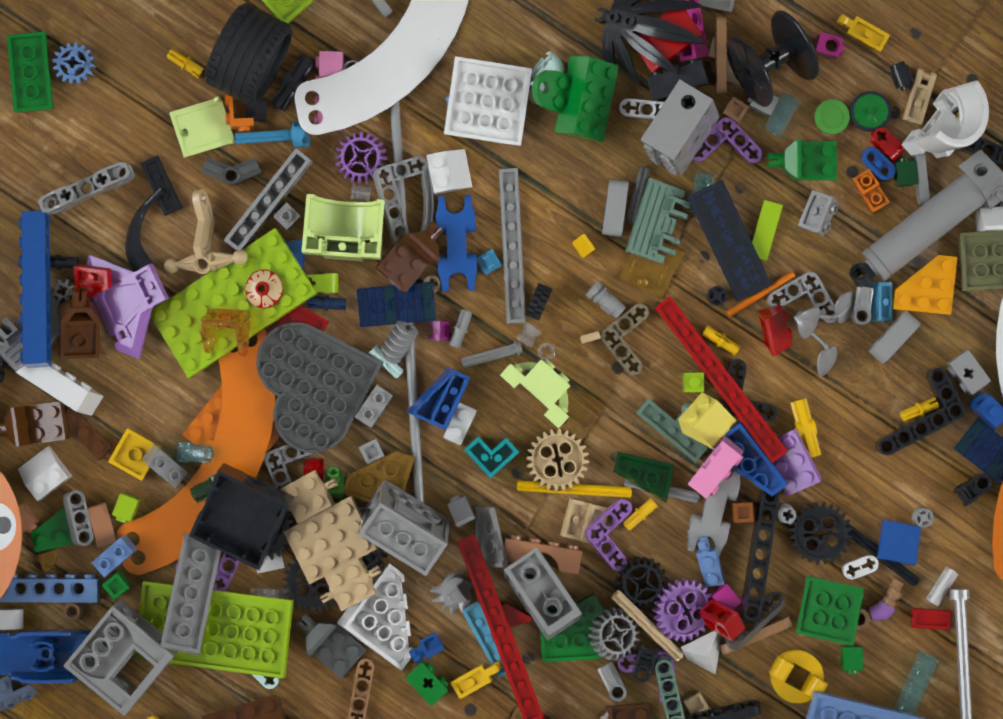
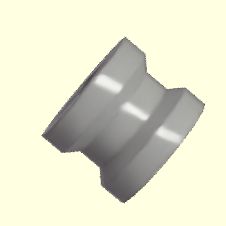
[912,507,934,527]

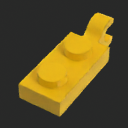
[836,14,890,53]
[450,661,502,699]

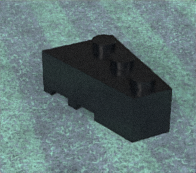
[647,58,715,101]

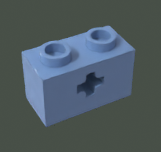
[92,535,138,577]

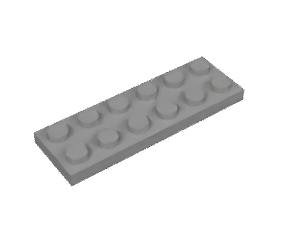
[160,533,221,655]

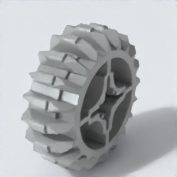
[588,607,640,660]

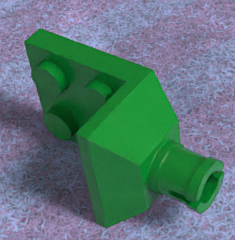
[767,139,837,181]

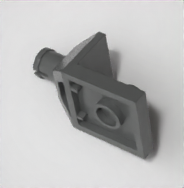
[296,613,367,679]

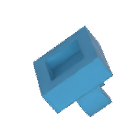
[477,249,502,275]

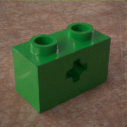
[405,660,449,707]

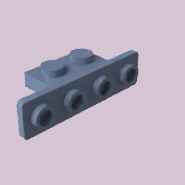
[0,675,39,712]

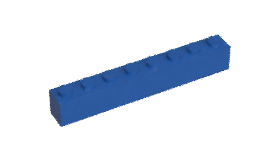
[19,210,51,368]

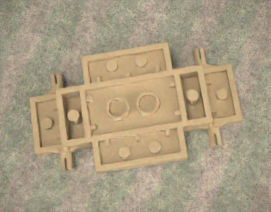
[281,471,382,611]

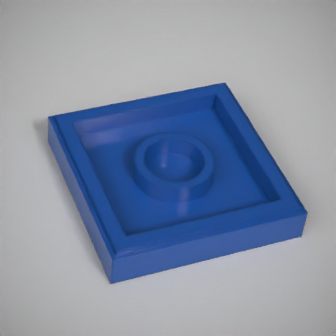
[877,520,921,566]

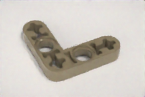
[601,304,649,375]

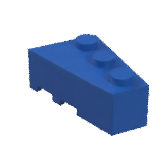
[407,367,471,430]

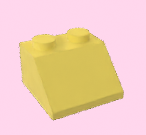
[678,393,736,449]

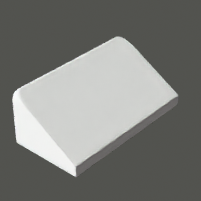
[926,567,958,606]

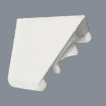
[681,631,721,675]

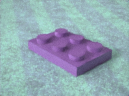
[773,428,822,496]

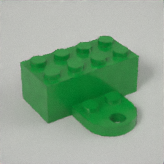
[532,56,619,142]

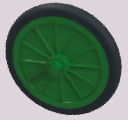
[850,91,891,132]

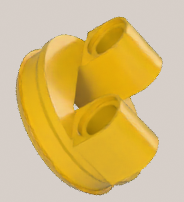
[769,650,828,703]

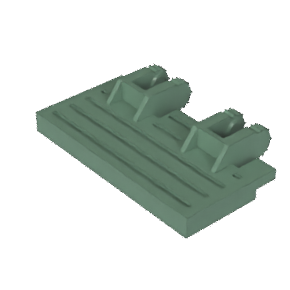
[625,178,691,264]

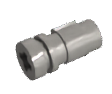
[585,281,626,318]
[776,503,796,524]

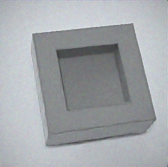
[359,439,385,465]

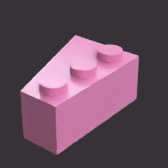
[688,436,744,499]

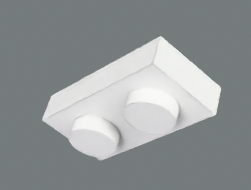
[443,402,477,446]

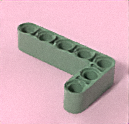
[654,655,685,719]

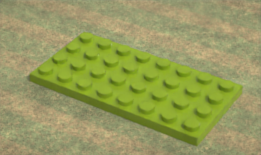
[150,228,318,378]
[135,581,294,679]

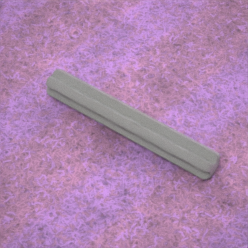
[624,479,700,503]

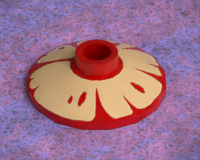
[245,270,283,309]

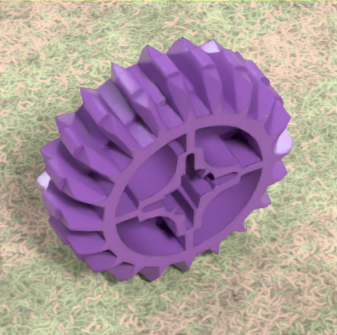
[335,131,387,184]

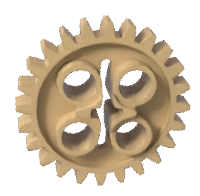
[526,429,589,492]

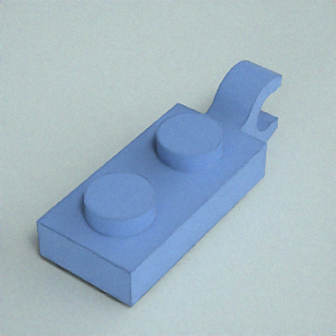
[696,536,725,587]

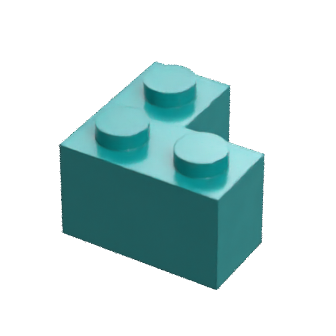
[464,436,519,478]

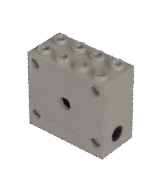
[641,79,720,176]

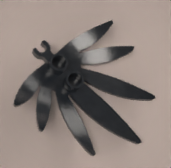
[595,0,706,83]

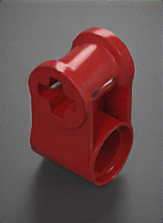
[869,127,906,163]

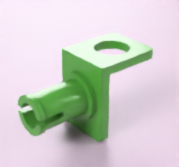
[325,467,345,504]

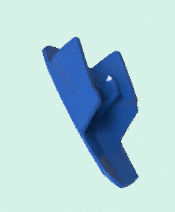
[0,629,106,684]

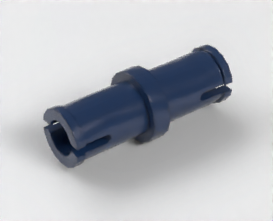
[307,295,347,311]

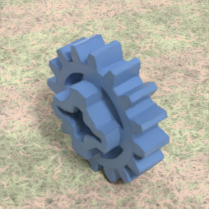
[52,42,96,85]

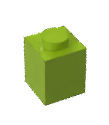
[682,372,704,392]
[112,492,141,524]

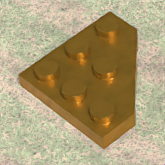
[344,450,416,502]

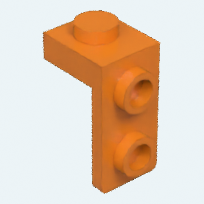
[225,94,254,133]

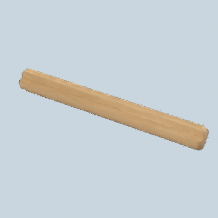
[611,590,683,661]

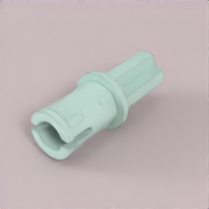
[369,345,403,378]

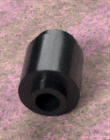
[890,61,914,91]

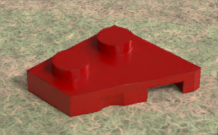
[73,264,112,298]

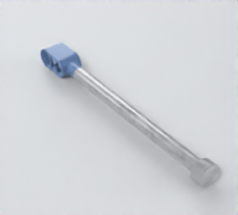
[950,588,972,719]

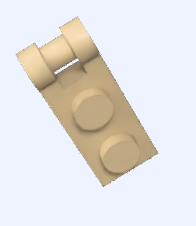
[902,68,937,125]

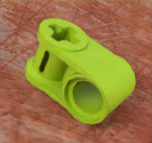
[306,273,339,294]

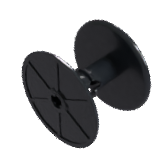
[726,10,819,107]

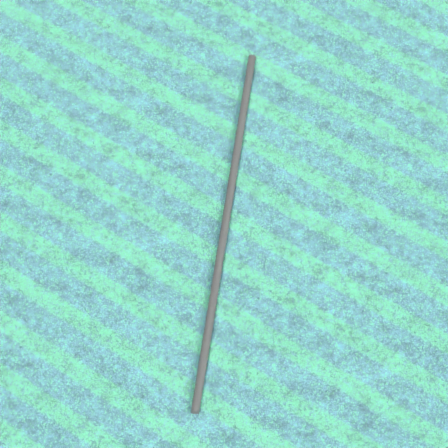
[390,101,424,503]

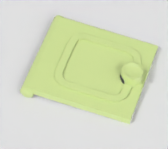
[169,96,235,158]

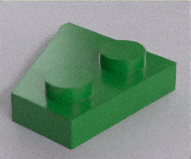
[31,508,73,552]

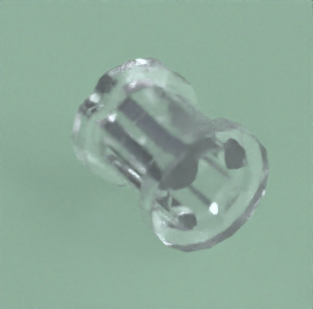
[350,183,373,202]
[537,343,555,360]

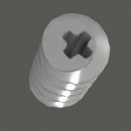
[381,321,419,364]

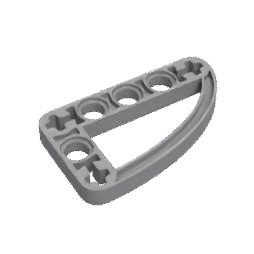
[373,156,434,245]

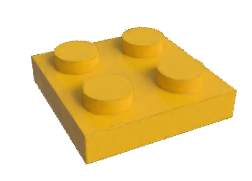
[108,428,162,481]

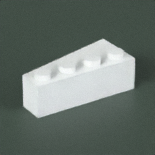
[16,362,104,416]

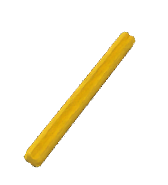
[517,480,632,498]

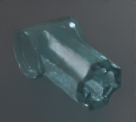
[176,442,214,463]

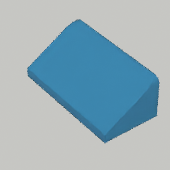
[869,282,893,321]

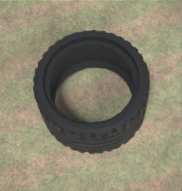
[205,3,293,106]

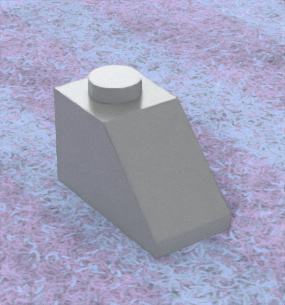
[447,494,475,527]

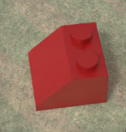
[758,305,793,357]

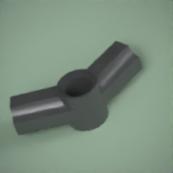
[202,157,262,186]

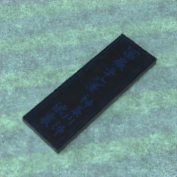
[687,180,772,301]

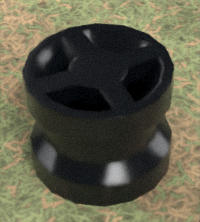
[707,286,727,306]

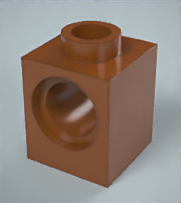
[731,501,754,523]

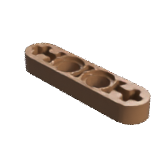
[715,17,727,93]
[719,616,792,654]
[348,657,375,719]

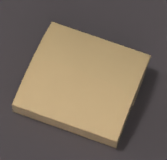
[560,498,608,544]

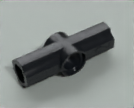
[270,54,316,112]

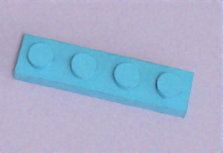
[463,600,506,678]

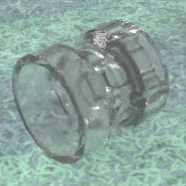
[516,322,542,348]

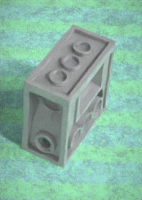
[358,479,450,576]
[504,547,582,641]
[63,599,179,716]

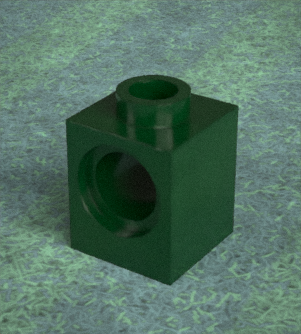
[893,158,918,187]
[577,592,604,621]

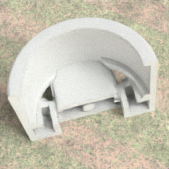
[902,80,989,158]

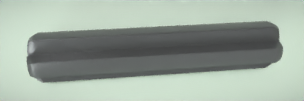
[626,166,650,223]

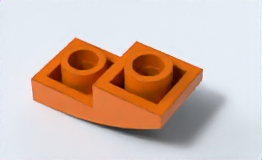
[853,169,890,214]

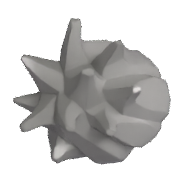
[430,571,473,616]

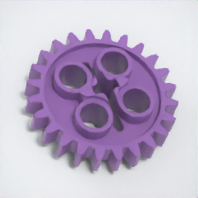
[653,578,712,642]

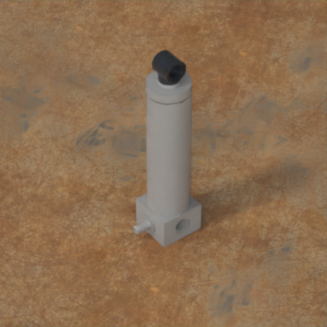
[849,149,1003,288]

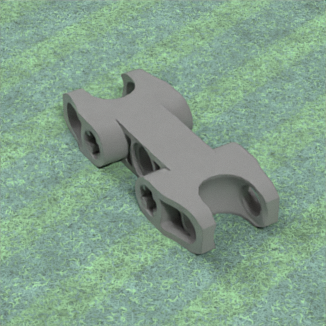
[38,162,136,215]
[687,469,740,556]

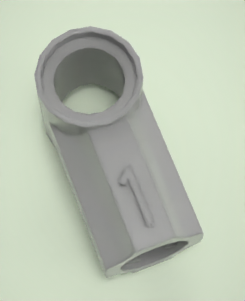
[851,287,874,325]
[597,662,626,701]

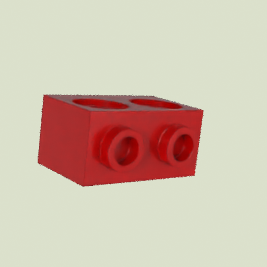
[699,599,746,641]

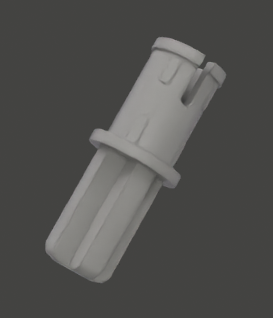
[449,309,472,348]

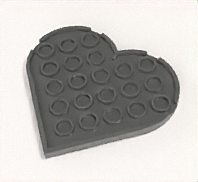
[256,323,383,453]

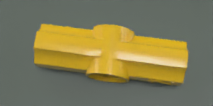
[790,398,821,458]

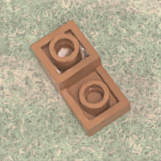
[87,502,116,548]

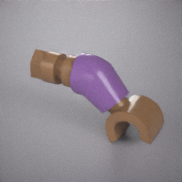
[857,578,904,630]

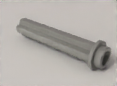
[461,341,523,368]

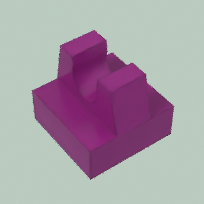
[428,321,450,341]

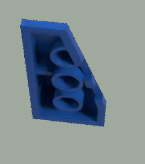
[711,421,788,496]

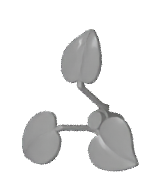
[794,290,854,377]

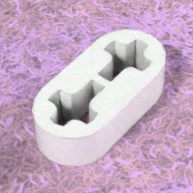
[842,554,879,580]

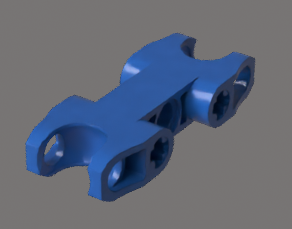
[436,195,477,292]

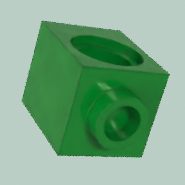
[102,571,133,600]
[840,645,863,674]

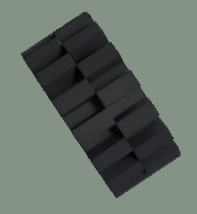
[525,283,552,321]

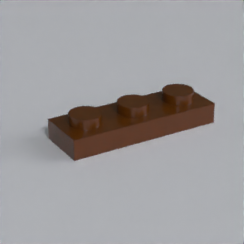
[65,407,113,460]

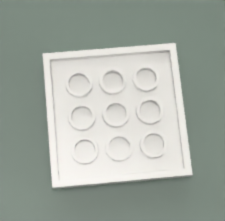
[444,56,532,146]

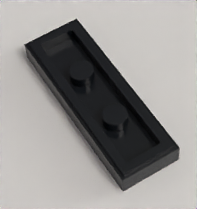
[140,155,183,216]

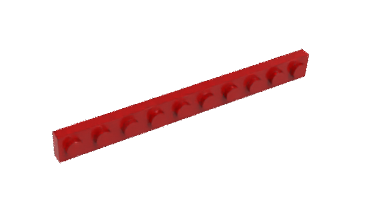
[655,296,788,463]
[457,534,544,719]

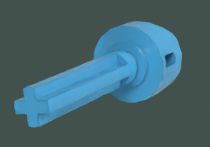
[235,121,310,148]

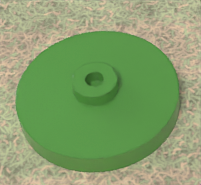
[814,99,850,135]

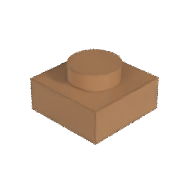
[722,96,749,124]

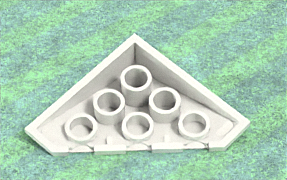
[337,563,412,671]

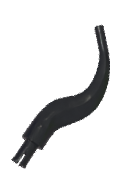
[125,186,166,322]

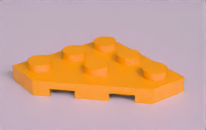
[892,255,957,315]

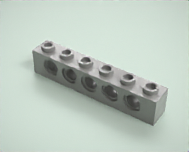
[224,148,313,250]

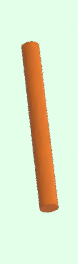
[726,271,796,318]

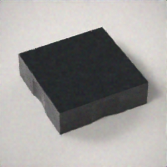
[189,463,294,570]

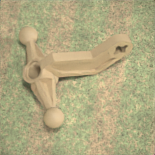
[164,189,248,274]

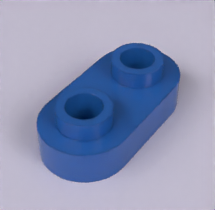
[861,147,895,181]

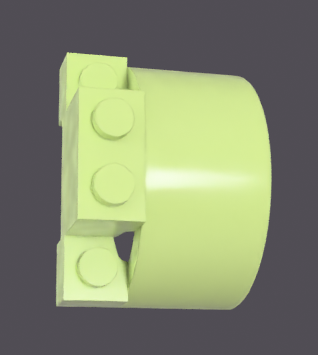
[302,194,385,262]
[500,359,570,428]

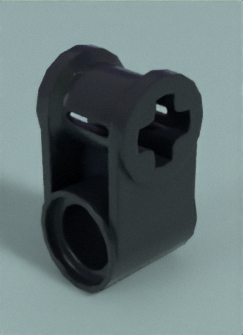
[953,473,992,507]
[632,643,659,683]

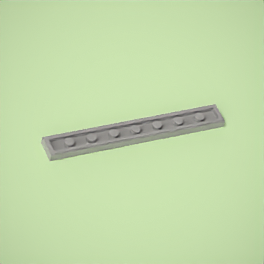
[499,168,526,324]

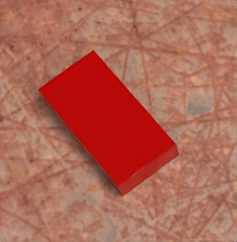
[911,608,952,630]

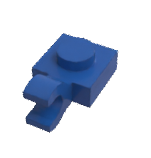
[409,632,444,664]

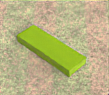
[752,200,783,261]

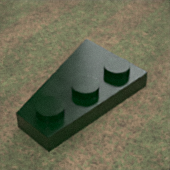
[613,452,674,502]

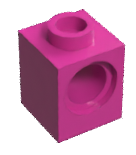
[814,32,845,60]
[711,582,741,611]

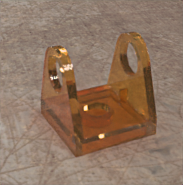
[201,308,251,356]

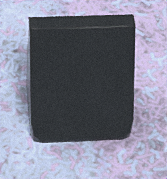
[246,101,268,123]

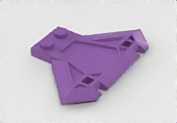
[87,255,169,359]

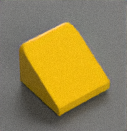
[572,234,595,258]

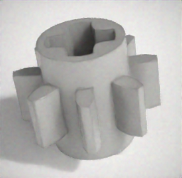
[52,279,75,302]

